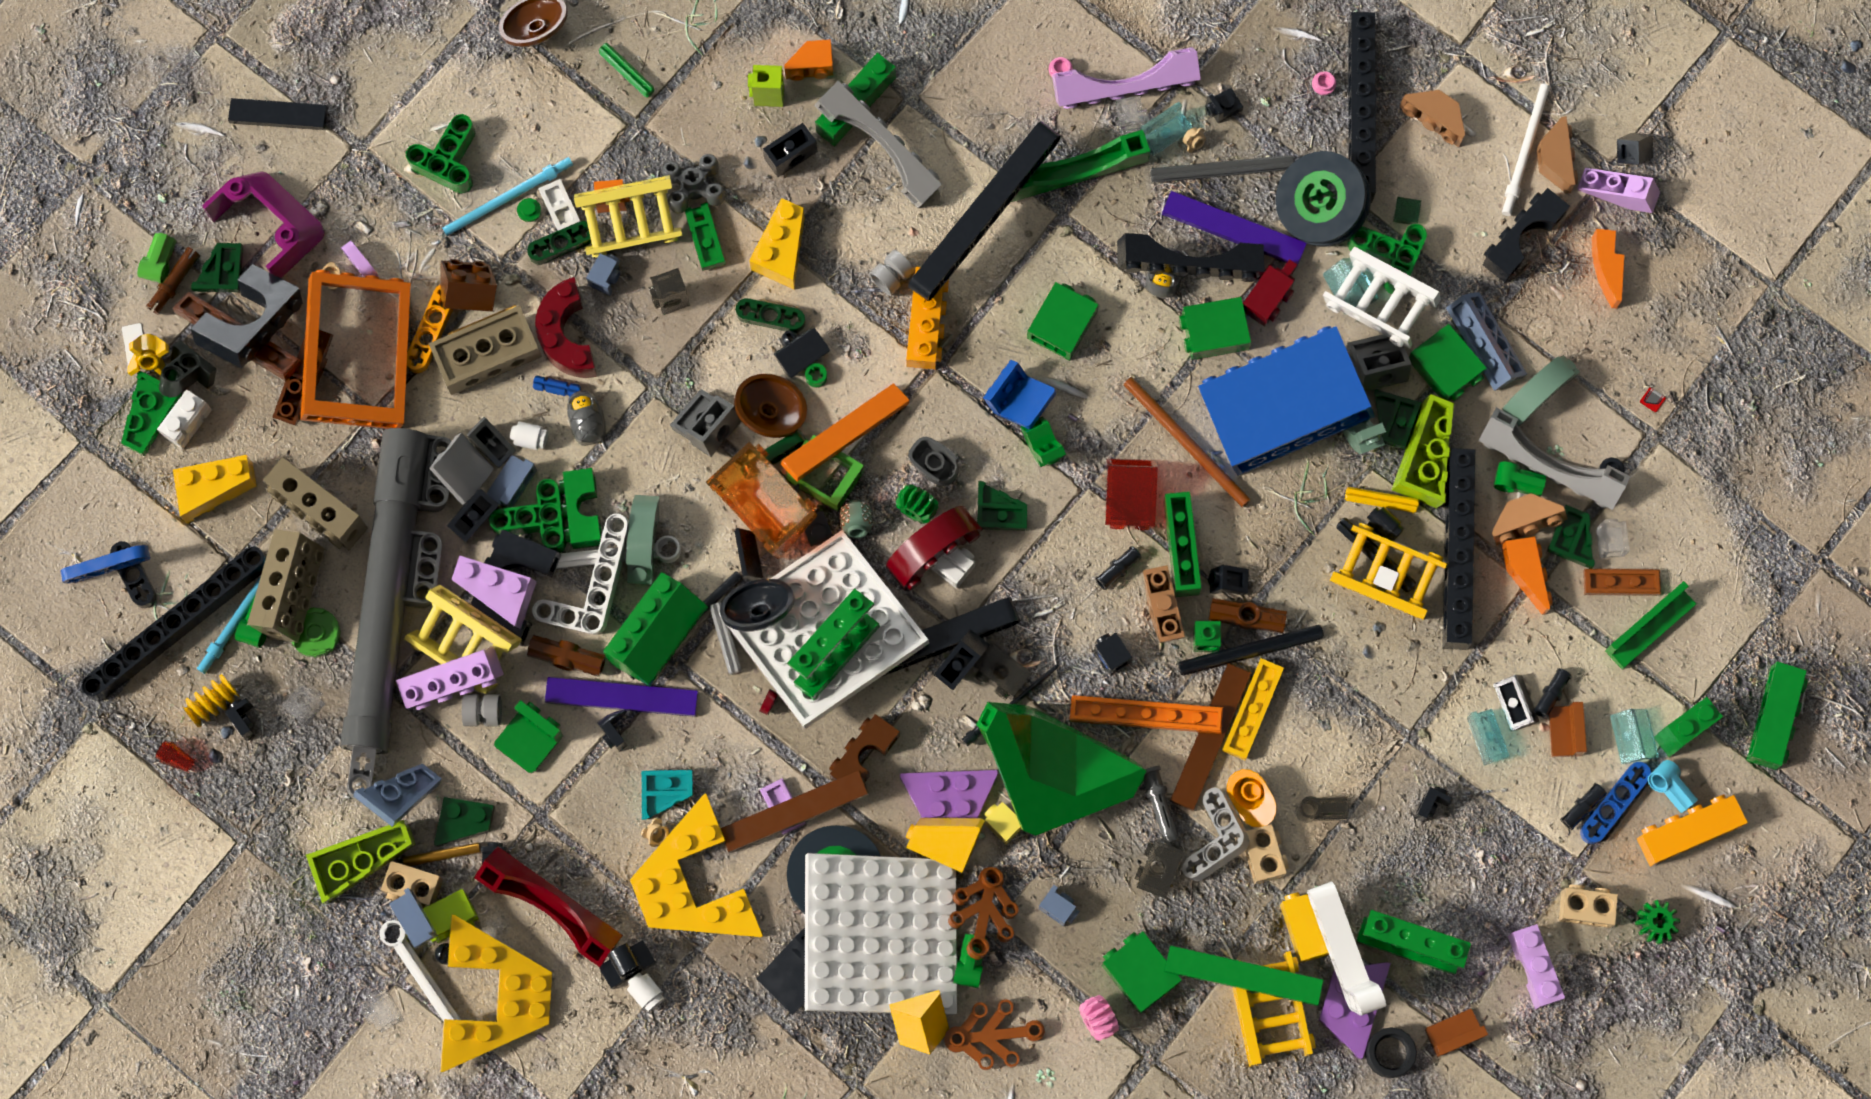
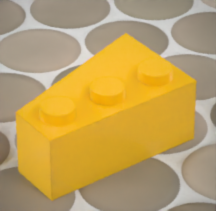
[749,198,805,290]
[173,455,257,524]

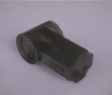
[1295,796,1349,823]

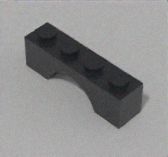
[1482,188,1570,283]

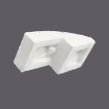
[538,179,580,230]

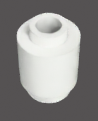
[510,421,548,450]
[627,973,664,1012]

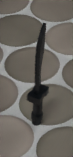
[962,664,1059,747]

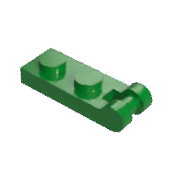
[685,202,726,271]

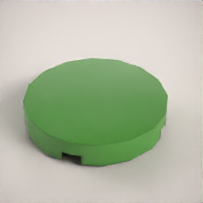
[291,607,341,658]

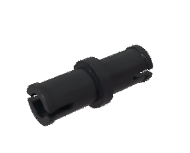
[1095,546,1142,590]
[1533,668,1572,719]
[1560,783,1607,830]

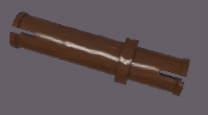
[146,247,200,315]

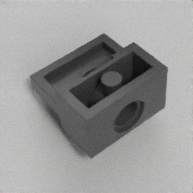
[1346,334,1412,392]
[670,389,742,457]

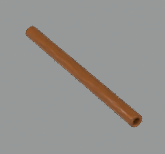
[1123,377,1251,508]

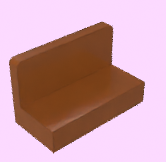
[1549,702,1587,757]
[1425,1009,1488,1058]

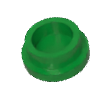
[517,198,541,222]

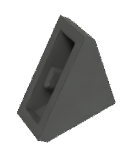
[467,417,516,467]

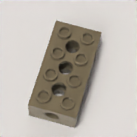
[428,305,542,395]
[263,457,368,551]
[247,529,325,643]

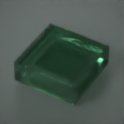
[1393,197,1422,225]

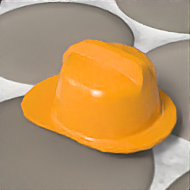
[1227,769,1277,827]

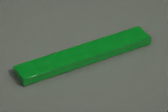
[1164,945,1323,1006]

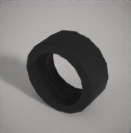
[1365,1027,1417,1079]

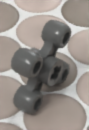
[662,154,725,214]

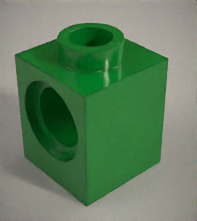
[1193,621,1221,652]

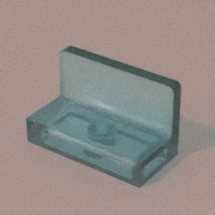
[1140,102,1192,156]
[1323,258,1379,314]
[1467,709,1509,765]
[1610,709,1659,764]

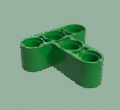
[406,114,476,194]
[1348,224,1427,294]
[489,479,567,553]

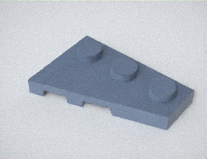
[353,763,442,827]

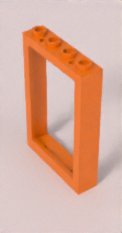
[301,270,411,429]

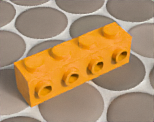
[906,267,949,370]
[1637,794,1748,867]

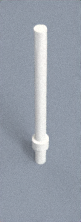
[1502,84,1550,216]

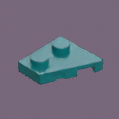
[641,770,693,820]

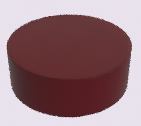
[759,689,778,715]

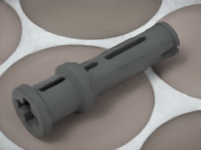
[1144,765,1180,844]

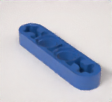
[60,545,151,584]
[1580,762,1651,844]

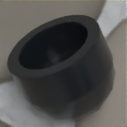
[781,330,800,347]
[435,943,449,965]

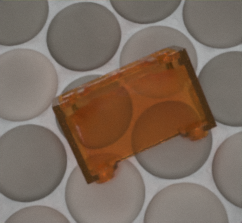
[706,441,818,559]

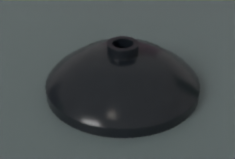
[720,579,795,632]

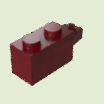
[1243,259,1298,327]

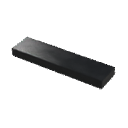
[228,98,328,130]

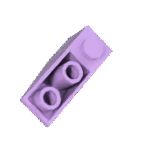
[1577,168,1660,213]

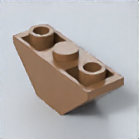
[1400,90,1465,147]
[1536,116,1578,193]
[1492,493,1567,546]
[1143,565,1185,643]

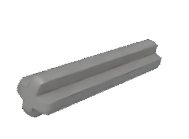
[710,602,742,675]

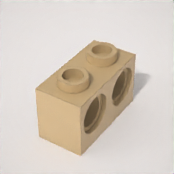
[1245,824,1289,885]
[381,861,443,908]
[1559,884,1618,928]

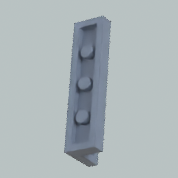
[1446,292,1527,391]

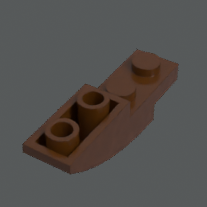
[272,330,334,426]

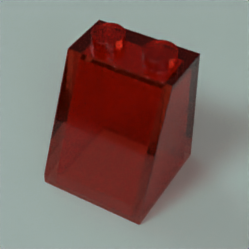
[1104,458,1158,530]

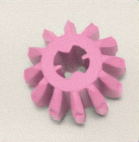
[1079,995,1119,1041]

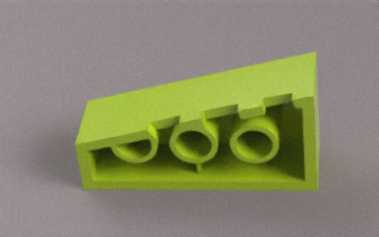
[1391,394,1454,508]
[306,820,416,904]

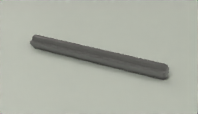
[1150,155,1294,182]

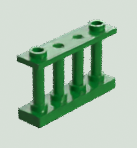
[787,588,880,700]
[1356,910,1471,975]

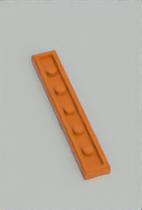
[781,383,910,482]
[1070,695,1223,734]

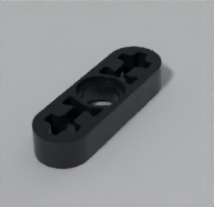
[110,541,157,608]

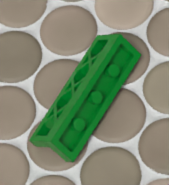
[1605,581,1696,669]

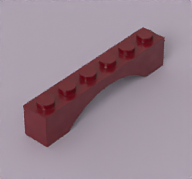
[474,846,623,967]

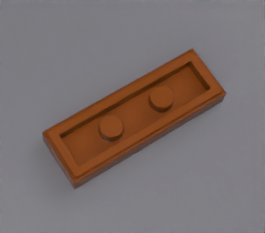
[1583,569,1661,596]

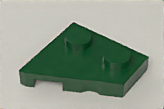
[191,243,243,293]
[977,481,1027,531]
[434,797,495,847]

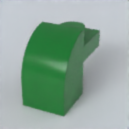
[1020,417,1066,467]

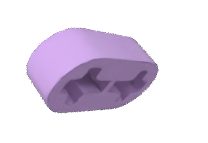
[341,241,378,278]

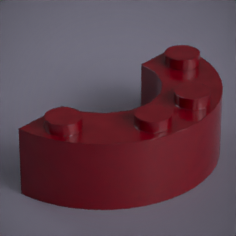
[535,277,597,378]
[886,506,983,591]

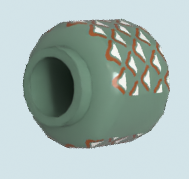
[840,500,873,538]

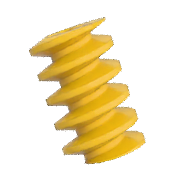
[182,674,240,728]

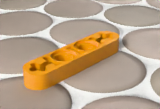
[407,285,453,373]

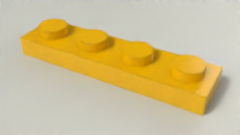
[1222,658,1284,761]

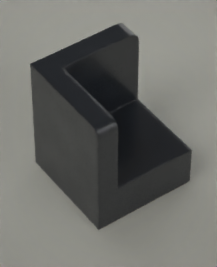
[1617,133,1653,165]

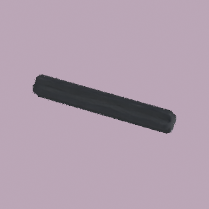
[1336,518,1416,593]

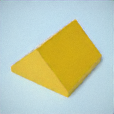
[889,990,949,1054]

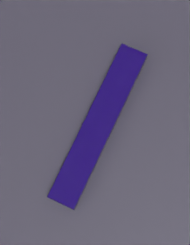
[1162,191,1307,266]
[545,677,698,717]

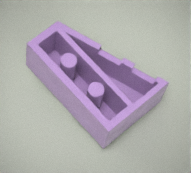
[451,556,537,629]

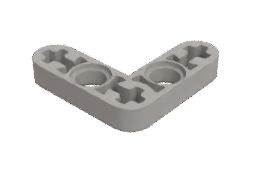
[1182,788,1250,881]

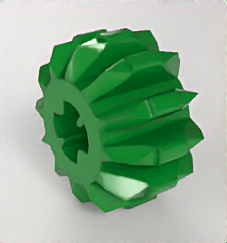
[895,484,939,524]
[1635,900,1681,944]

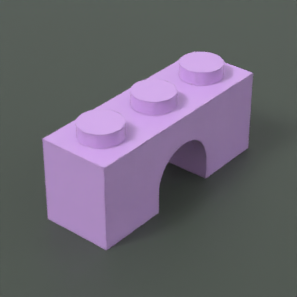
[1508,924,1565,1009]

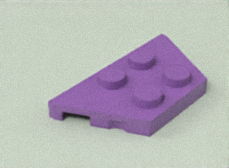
[900,770,998,818]
[1319,962,1391,1059]

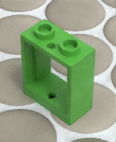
[786,435,864,512]

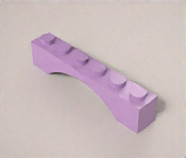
[1052,47,1201,109]

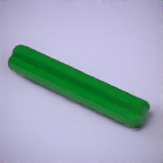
[598,43,655,98]

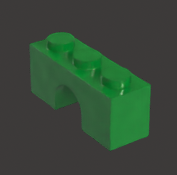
[559,468,602,549]

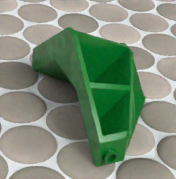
[976,702,1147,836]

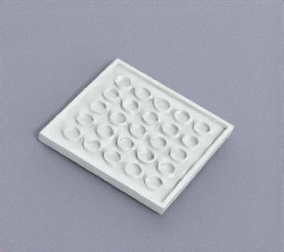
[719,530,929,729]
[805,853,957,1015]

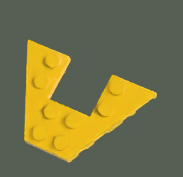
[630,794,763,937]
[440,915,552,1072]

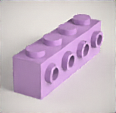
[396,646,504,710]

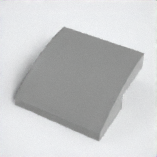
[429,433,494,505]

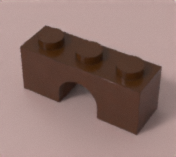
[829,714,900,782]

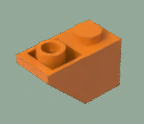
[784,39,833,81]

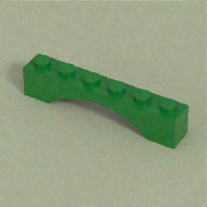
[1011,130,1150,202]

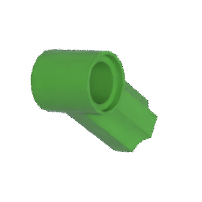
[137,233,176,283]

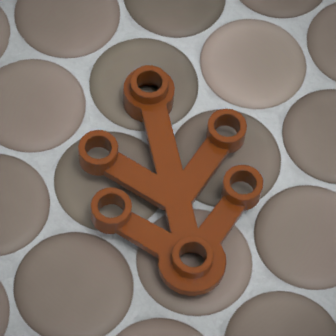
[948,867,1019,960]
[944,999,1045,1071]

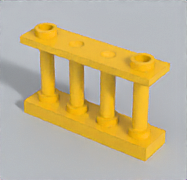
[1329,523,1447,620]
[1232,951,1316,1067]

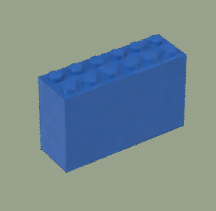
[1198,326,1375,476]

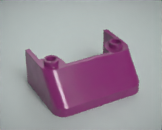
[202,171,325,278]

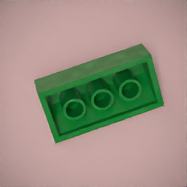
[603,572,708,687]

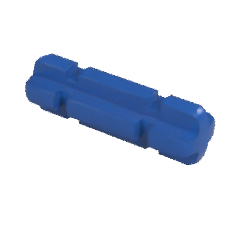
[533,375,581,397]

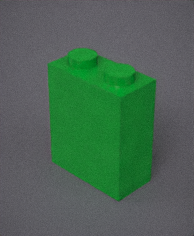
[1027,282,1099,361]
[1179,297,1251,360]
[1409,324,1487,402]
[1653,697,1723,758]
[1101,931,1182,1014]

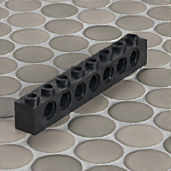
[1348,12,1376,203]
[1442,448,1476,650]

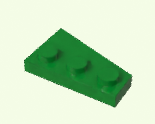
[121,371,182,457]

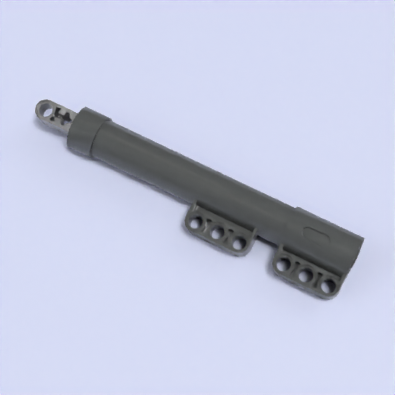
[340,428,451,800]

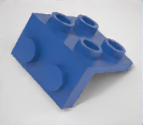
[983,360,1056,429]

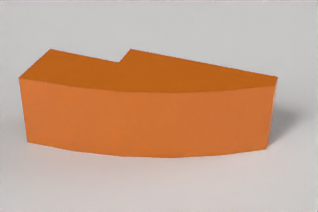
[1592,229,1624,309]

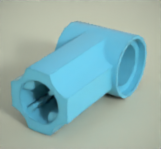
[1648,760,1698,813]

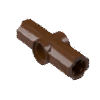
[1209,598,1287,634]
[527,635,606,677]

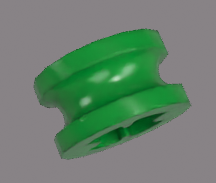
[805,363,827,388]

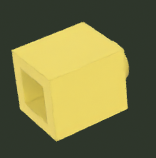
[984,802,1021,845]

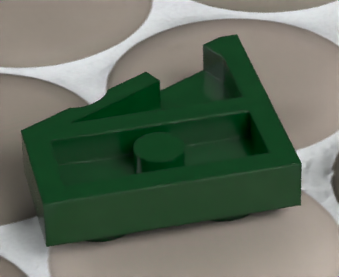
[1375,389,1421,450]
[1547,505,1595,569]

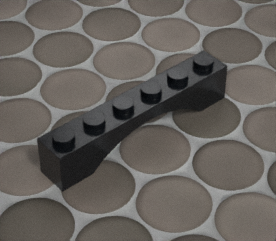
[1117,233,1265,282]

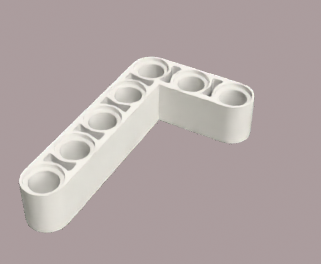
[532,514,629,635]
[1307,881,1386,1016]

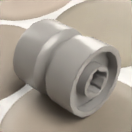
[869,250,915,296]
[462,694,502,727]

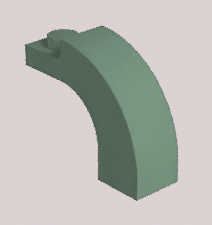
[1502,355,1580,426]
[1342,419,1386,454]
[626,495,660,585]

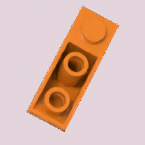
[1501,536,1553,615]

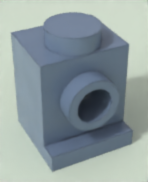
[586,253,621,296]
[1038,885,1080,927]

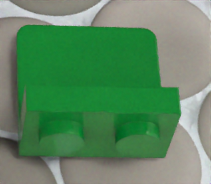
[494,700,563,774]

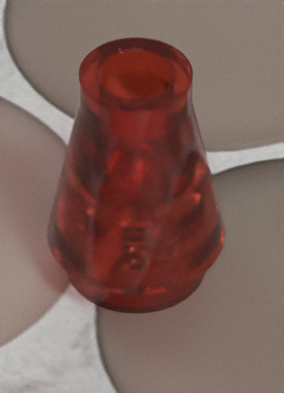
[155,740,195,773]

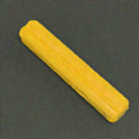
[1345,487,1419,513]

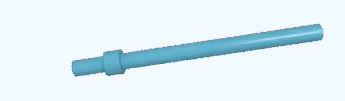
[442,157,573,236]
[197,576,261,674]

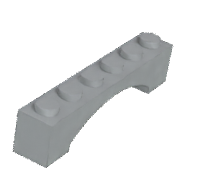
[814,81,942,208]
[1479,407,1630,510]

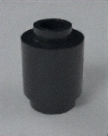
[1367,507,1405,541]

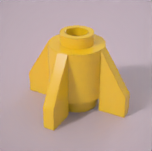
[128,334,169,376]

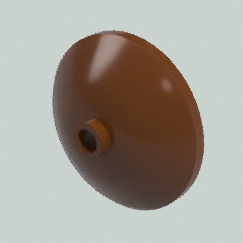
[499,0,568,47]
[734,374,807,438]

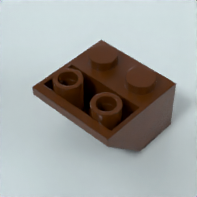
[440,259,497,312]

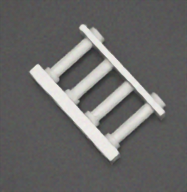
[1323,247,1441,349]

